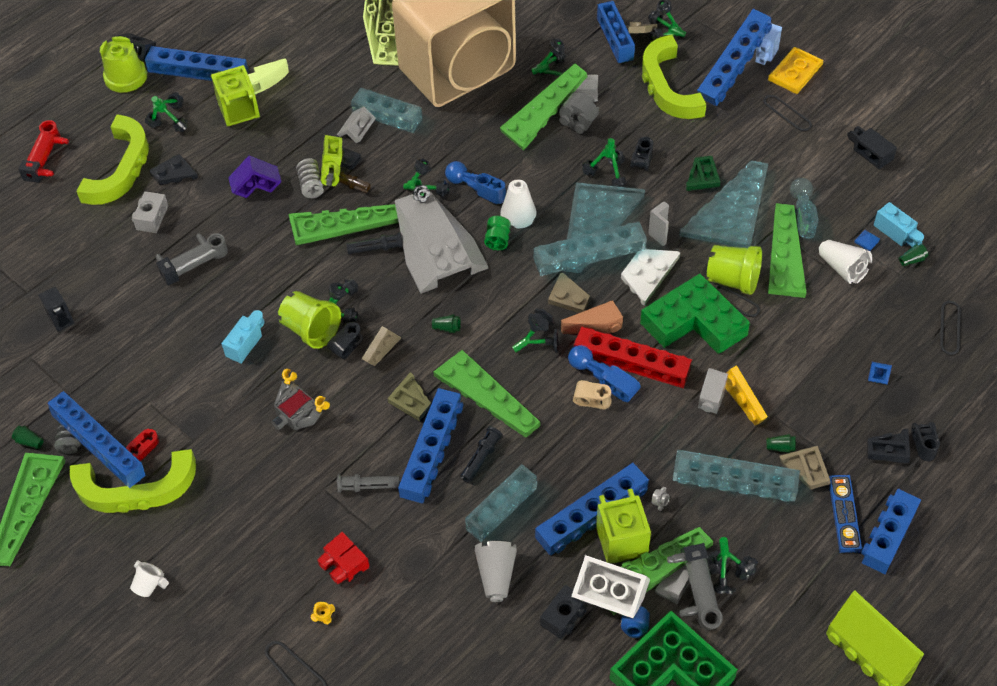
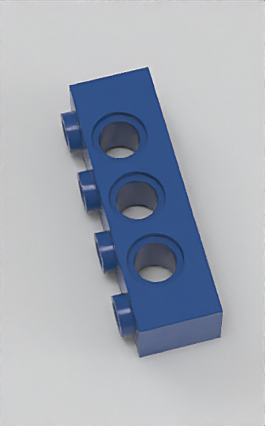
[597,1,635,63]
[861,489,921,574]

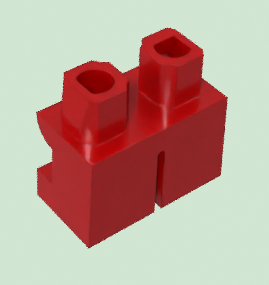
[317,532,369,584]

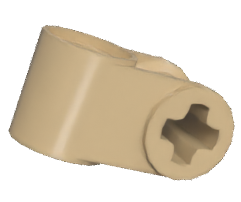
[573,380,612,409]

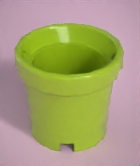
[100,36,147,93]
[707,245,762,295]
[278,291,341,349]

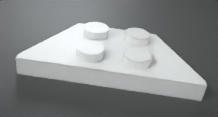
[621,249,680,306]

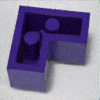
[228,156,281,198]

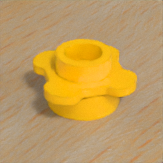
[311,602,335,624]

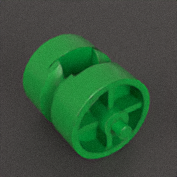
[484,216,511,250]

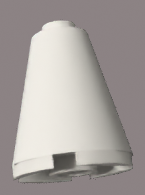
[501,180,536,229]
[819,240,872,284]

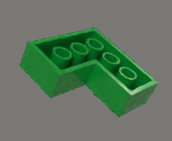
[640,274,750,355]
[610,611,738,686]

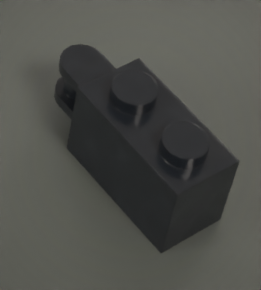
[847,126,897,170]

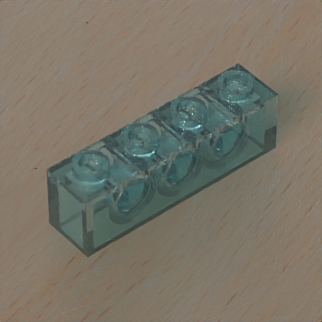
[351,88,422,133]
[465,464,537,542]

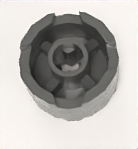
[559,92,599,134]

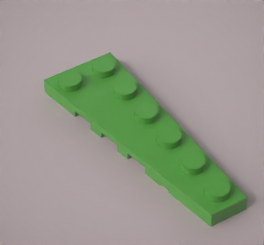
[500,64,588,150]
[768,203,806,298]
[289,204,399,245]
[433,350,540,437]
[0,453,65,567]
[609,527,713,615]

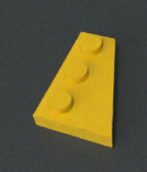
[725,366,768,426]

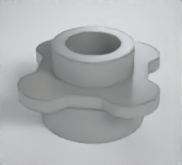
[652,487,670,511]

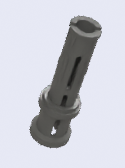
[337,474,399,493]

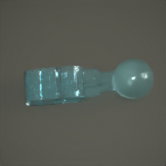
[790,178,819,239]

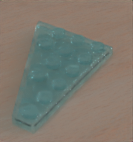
[679,161,768,248]
[562,182,645,273]

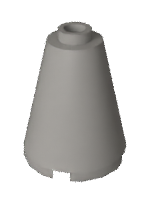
[475,541,517,602]

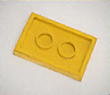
[768,47,824,94]

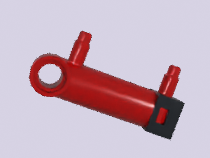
[18,120,69,183]

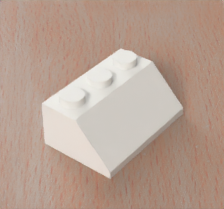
[571,555,650,618]

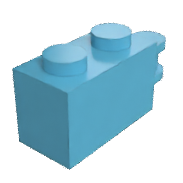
[874,202,924,247]
[221,310,264,363]

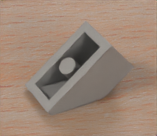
[698,368,728,414]

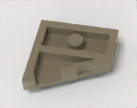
[626,22,657,33]
[548,273,590,313]
[362,326,401,366]
[780,446,830,489]

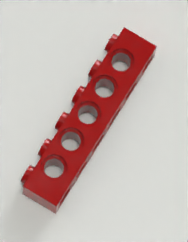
[574,327,692,389]

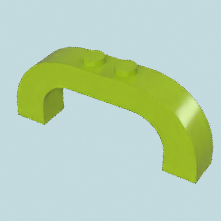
[642,35,706,119]
[76,115,149,205]
[70,449,196,513]

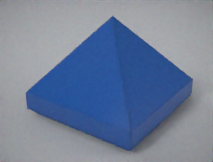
[854,230,880,251]
[868,362,892,385]

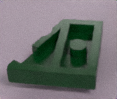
[686,156,720,191]

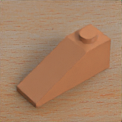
[561,300,623,334]

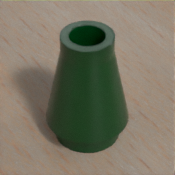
[898,244,928,267]
[432,314,461,333]
[12,425,44,449]
[766,434,796,453]

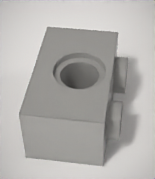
[132,192,168,233]

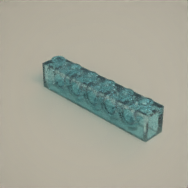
[533,222,647,276]
[672,450,800,502]

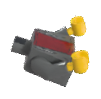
[271,369,330,430]

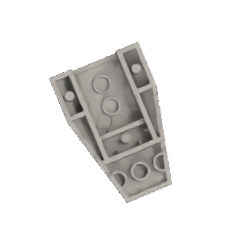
[395,189,488,294]

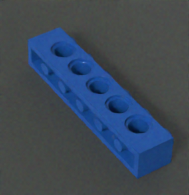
[697,9,772,106]
[145,46,249,81]
[398,388,463,504]
[47,391,146,488]
[535,463,649,556]

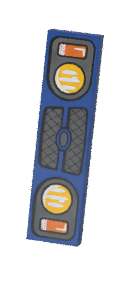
[829,475,862,553]

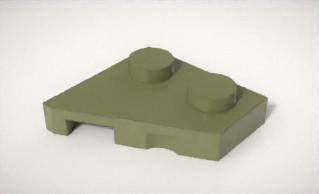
[388,372,431,421]

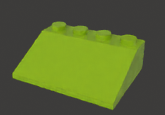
[826,591,924,686]

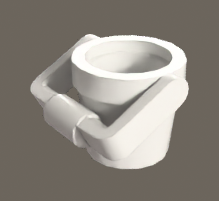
[130,560,169,597]

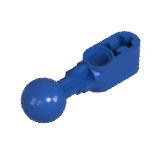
[445,161,506,204]
[568,345,641,402]

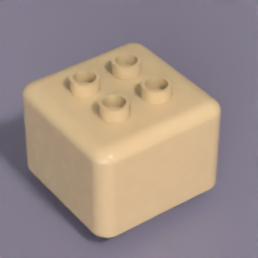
[392,0,516,107]

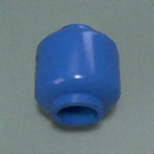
[621,606,650,638]

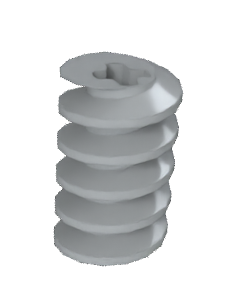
[296,158,324,198]

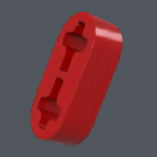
[126,429,159,461]

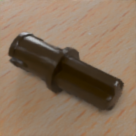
[339,172,371,193]

